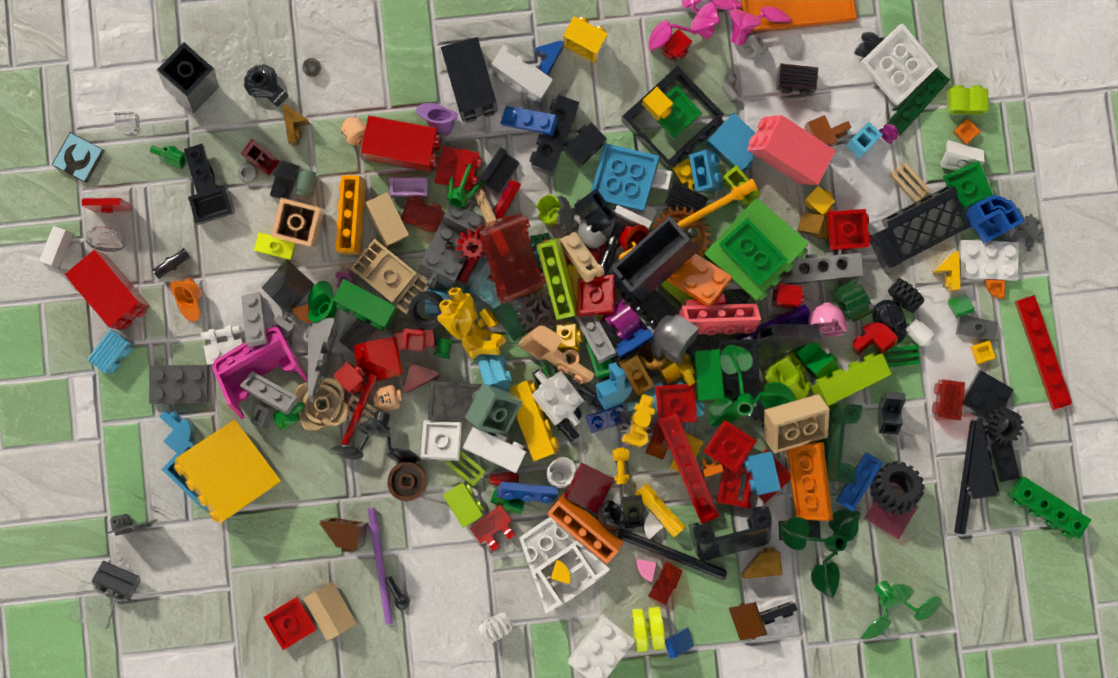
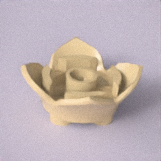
[295,377,348,431]

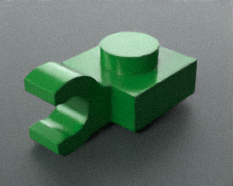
[490,490,525,514]

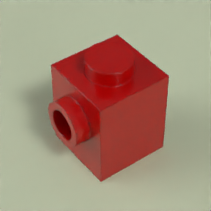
[661,28,692,62]

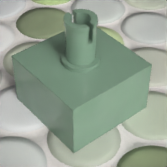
[465,383,523,436]

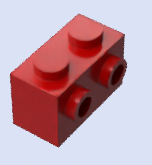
[333,362,368,394]

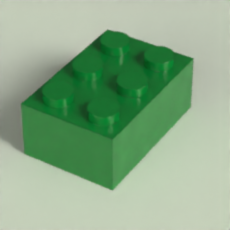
[333,279,400,331]

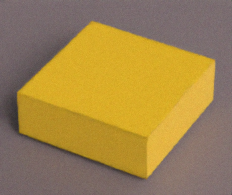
[970,340,996,365]

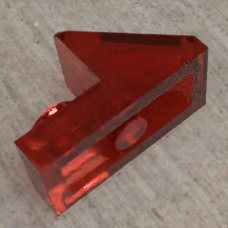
[645,420,669,460]
[648,561,683,605]

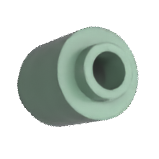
[295,169,319,199]

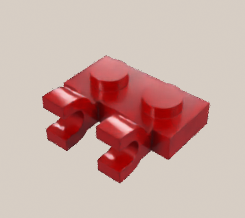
[469,505,516,551]

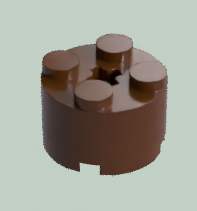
[387,462,428,501]

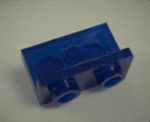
[585,405,628,434]

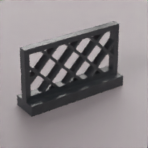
[881,185,971,262]

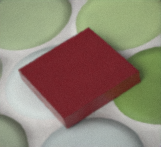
[564,462,614,513]

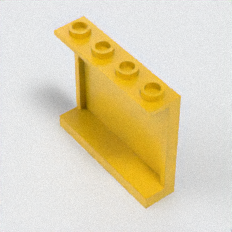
[174,419,281,525]

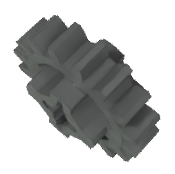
[516,292,556,331]

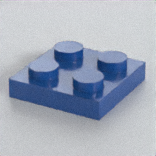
[616,329,653,360]

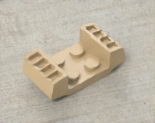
[350,239,431,314]

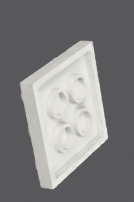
[860,24,938,105]

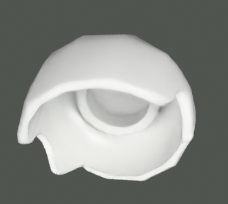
[547,457,577,488]

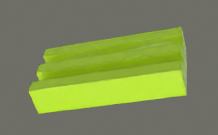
[444,450,486,487]

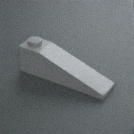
[306,318,337,403]

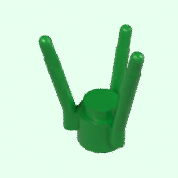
[446,164,483,208]

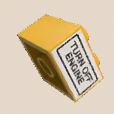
[563,16,608,64]

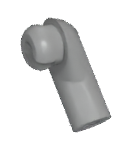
[722,72,739,102]

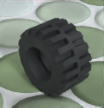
[870,461,925,515]

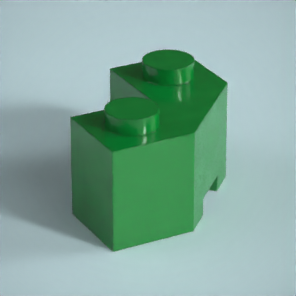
[792,340,839,380]

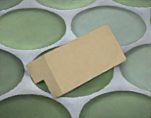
[365,192,409,248]
[303,581,357,641]

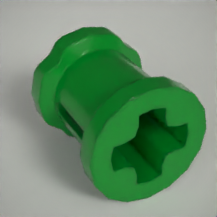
[433,337,454,359]

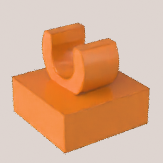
[701,458,723,477]

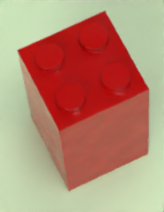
[361,115,442,173]
[64,249,150,331]

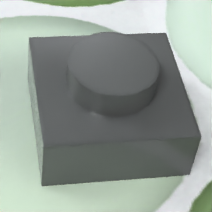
[251,404,274,429]

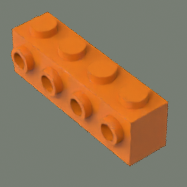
[547,493,624,564]

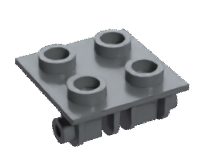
[107,514,157,536]

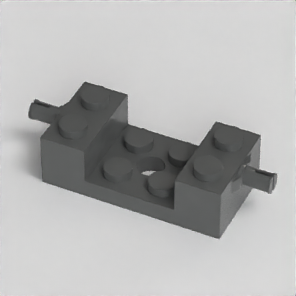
[416,199,485,289]

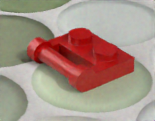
[716,465,752,508]

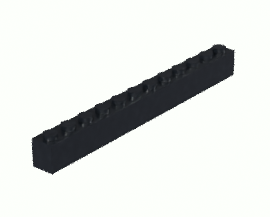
[607,269,766,430]

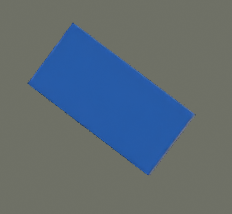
[664,627,694,659]

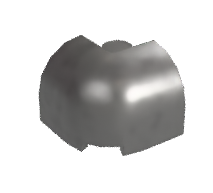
[651,314,699,365]

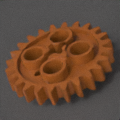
[650,206,712,257]

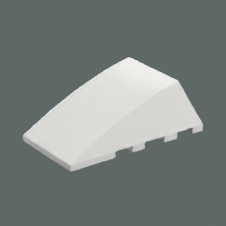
[519,517,611,614]

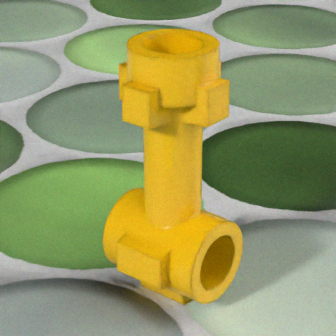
[612,447,629,484]

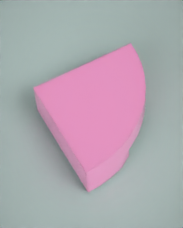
[637,559,656,582]

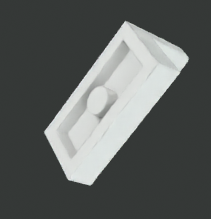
[940,140,984,171]
[614,205,657,229]
[39,226,73,268]

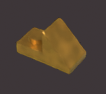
[283,105,311,146]
[797,212,829,242]
[619,353,654,396]

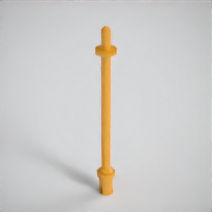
[619,179,758,260]

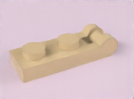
[560,232,604,283]

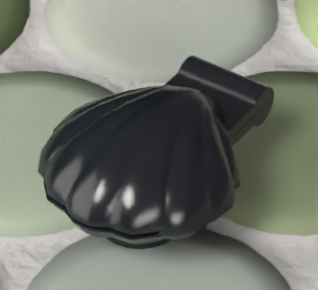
[244,64,289,107]

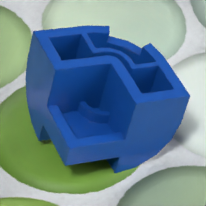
[967,194,1025,244]

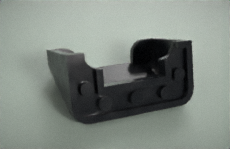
[688,505,772,560]

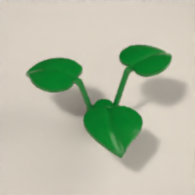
[709,345,797,426]
[860,581,942,639]

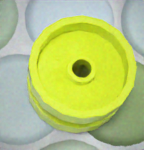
[632,606,665,653]

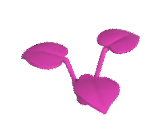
[649,0,720,52]
[710,0,792,45]

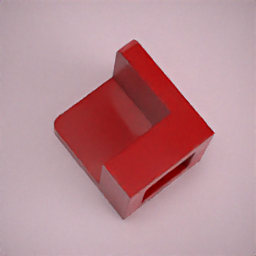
[401,329,425,352]

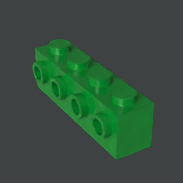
[1007,477,1092,540]

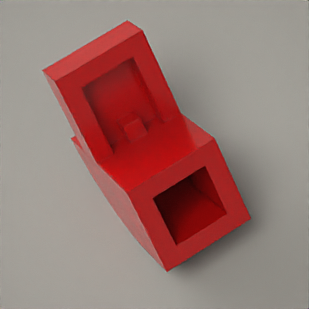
[852,322,898,355]

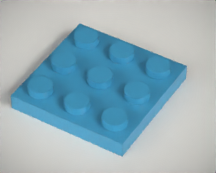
[591,143,660,212]

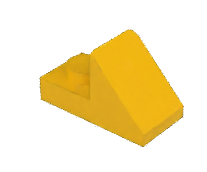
[932,251,960,292]

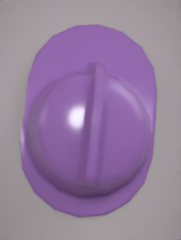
[416,103,458,135]

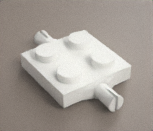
[531,370,584,426]

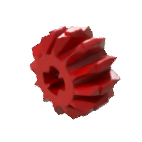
[456,229,489,262]

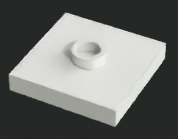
[420,420,462,461]

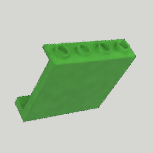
[704,197,809,303]

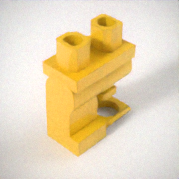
[621,394,655,448]

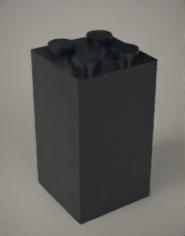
[441,37,498,123]
[157,42,219,114]

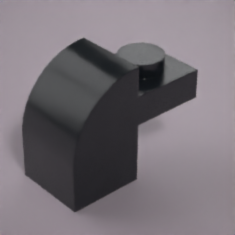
[878,392,906,435]

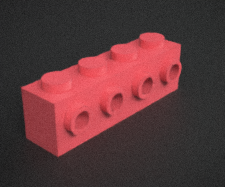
[679,304,761,335]

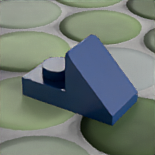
[535,40,564,76]

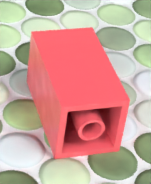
[747,115,836,185]

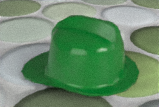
[308,281,338,323]

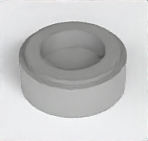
[238,163,258,183]

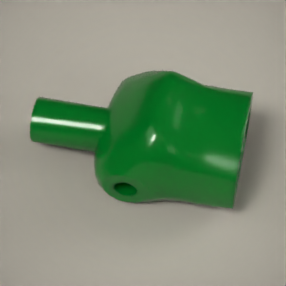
[150,146,187,169]
[273,402,305,430]

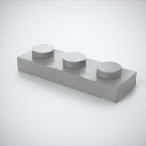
[241,292,267,347]
[574,314,617,364]
[240,371,299,415]

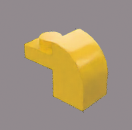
[658,353,696,386]

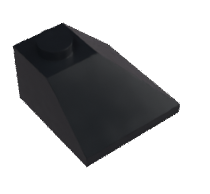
[262,260,315,313]

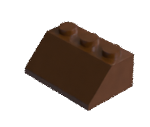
[320,517,368,553]

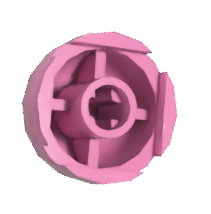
[808,303,847,337]

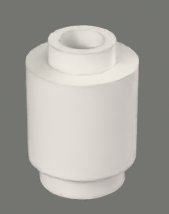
[905,319,935,347]

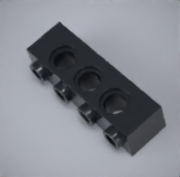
[529,94,580,176]

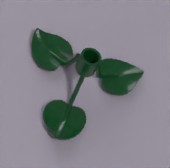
[780,509,861,598]

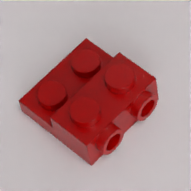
[434,146,482,192]
[827,209,871,250]

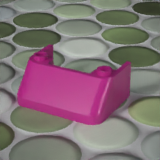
[212,327,308,419]

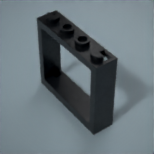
[621,65,725,169]

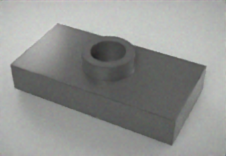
[956,315,998,341]

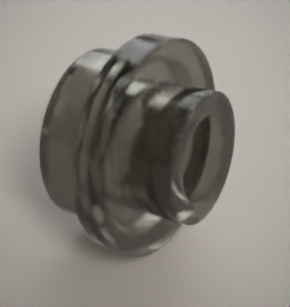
[302,58,321,77]

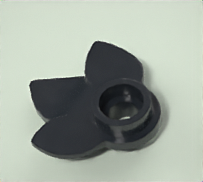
[854,32,885,58]

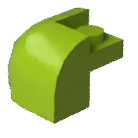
[763,350,811,400]

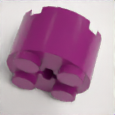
[605,299,648,342]

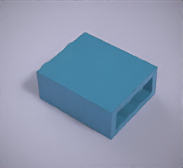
[706,113,759,173]

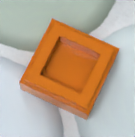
[953,118,981,145]

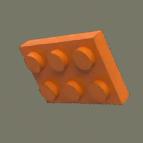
[666,254,732,308]

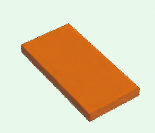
[787,442,833,521]

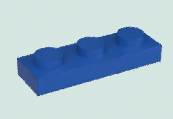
[500,106,558,135]
[835,452,883,512]
[497,482,558,504]

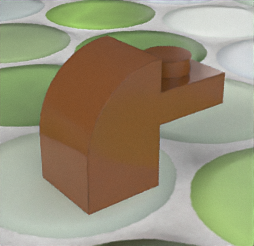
[804,115,852,147]

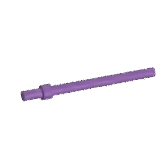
[368,508,393,624]

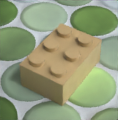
[764,394,829,454]

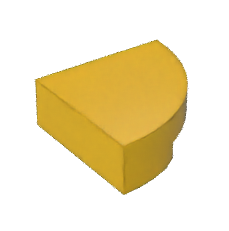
[551,560,571,585]

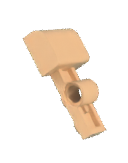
[518,326,594,384]

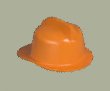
[170,278,202,322]

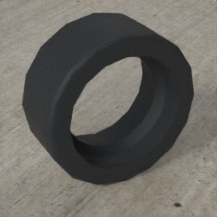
[408,291,444,330]

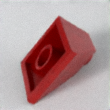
[353,336,403,382]

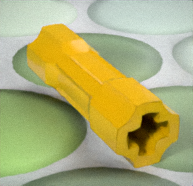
[635,483,686,537]

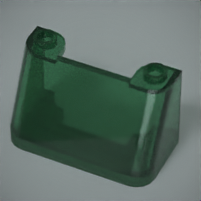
[814,403,863,484]

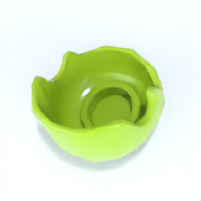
[536,194,561,226]

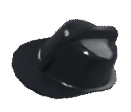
[872,300,907,344]

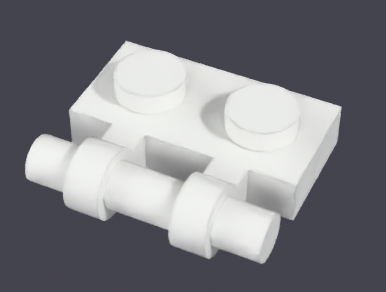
[201,325,244,365]

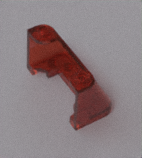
[477,212,546,305]

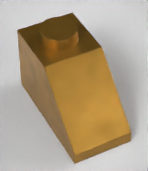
[741,547,783,579]

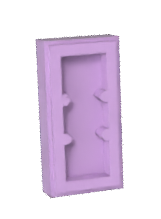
[390,177,428,197]

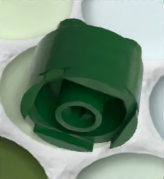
[833,278,874,323]

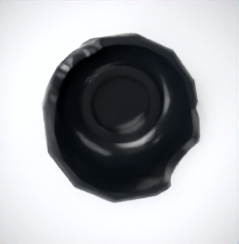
[597,499,624,531]

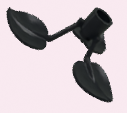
[331,411,421,463]

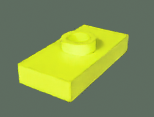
[254,232,296,261]

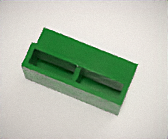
[692,349,724,400]

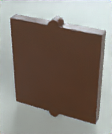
[728,602,767,641]

